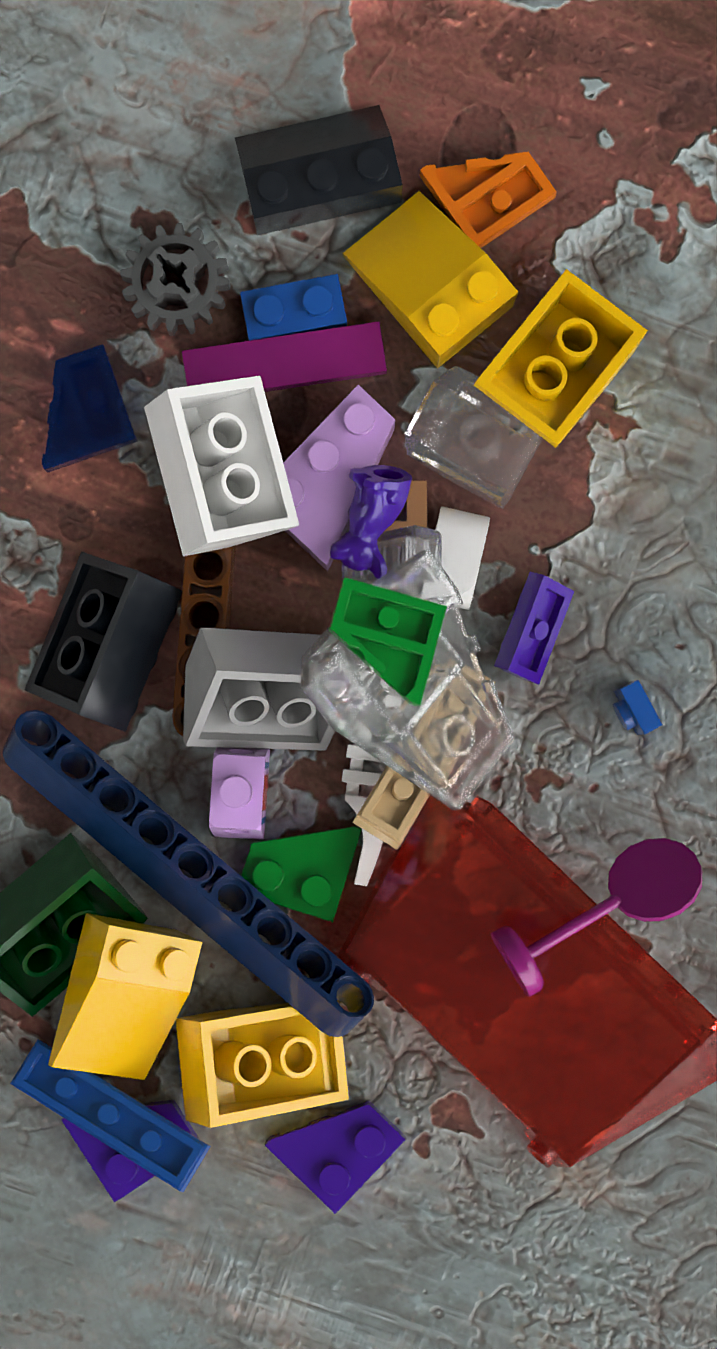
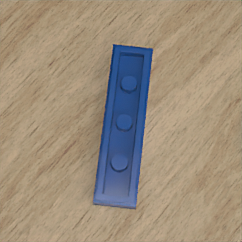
[10,1039,211,1192]

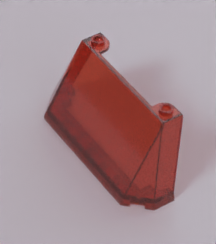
[338,777,717,1168]

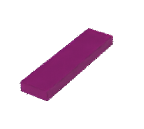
[182,322,387,392]

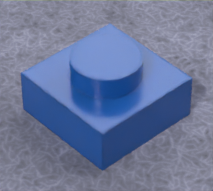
[613,680,663,735]

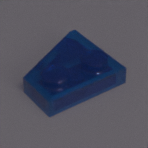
[42,344,138,473]

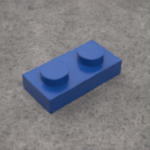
[240,274,347,341]

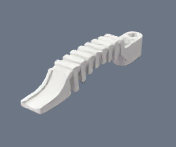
[342,506,490,886]

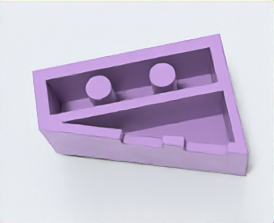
[283,385,395,571]

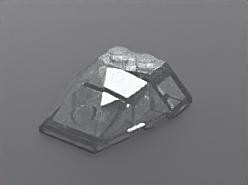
[301,549,515,810]

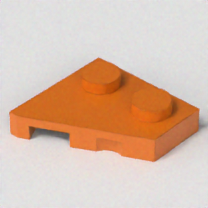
[419,151,557,248]

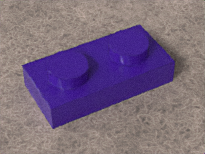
[494,572,574,685]

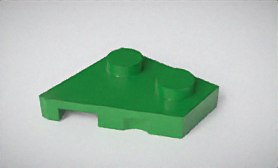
[328,577,447,707]
[241,826,362,922]

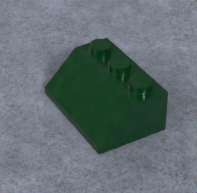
[0,833,148,1017]

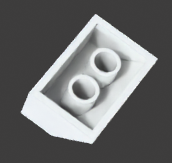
[144,376,299,556]

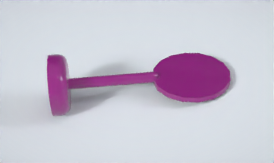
[491,838,703,997]

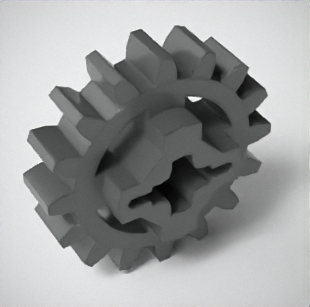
[120,223,231,336]

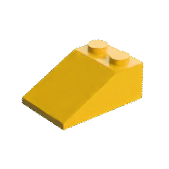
[343,191,518,369]
[474,269,648,448]
[48,913,202,1080]
[176,1000,349,1128]

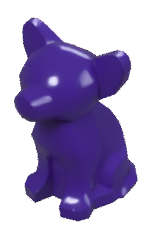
[330,465,412,580]

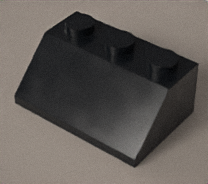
[235,105,403,236]
[25,551,182,732]

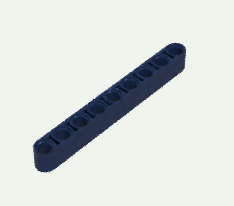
[3,710,374,1037]

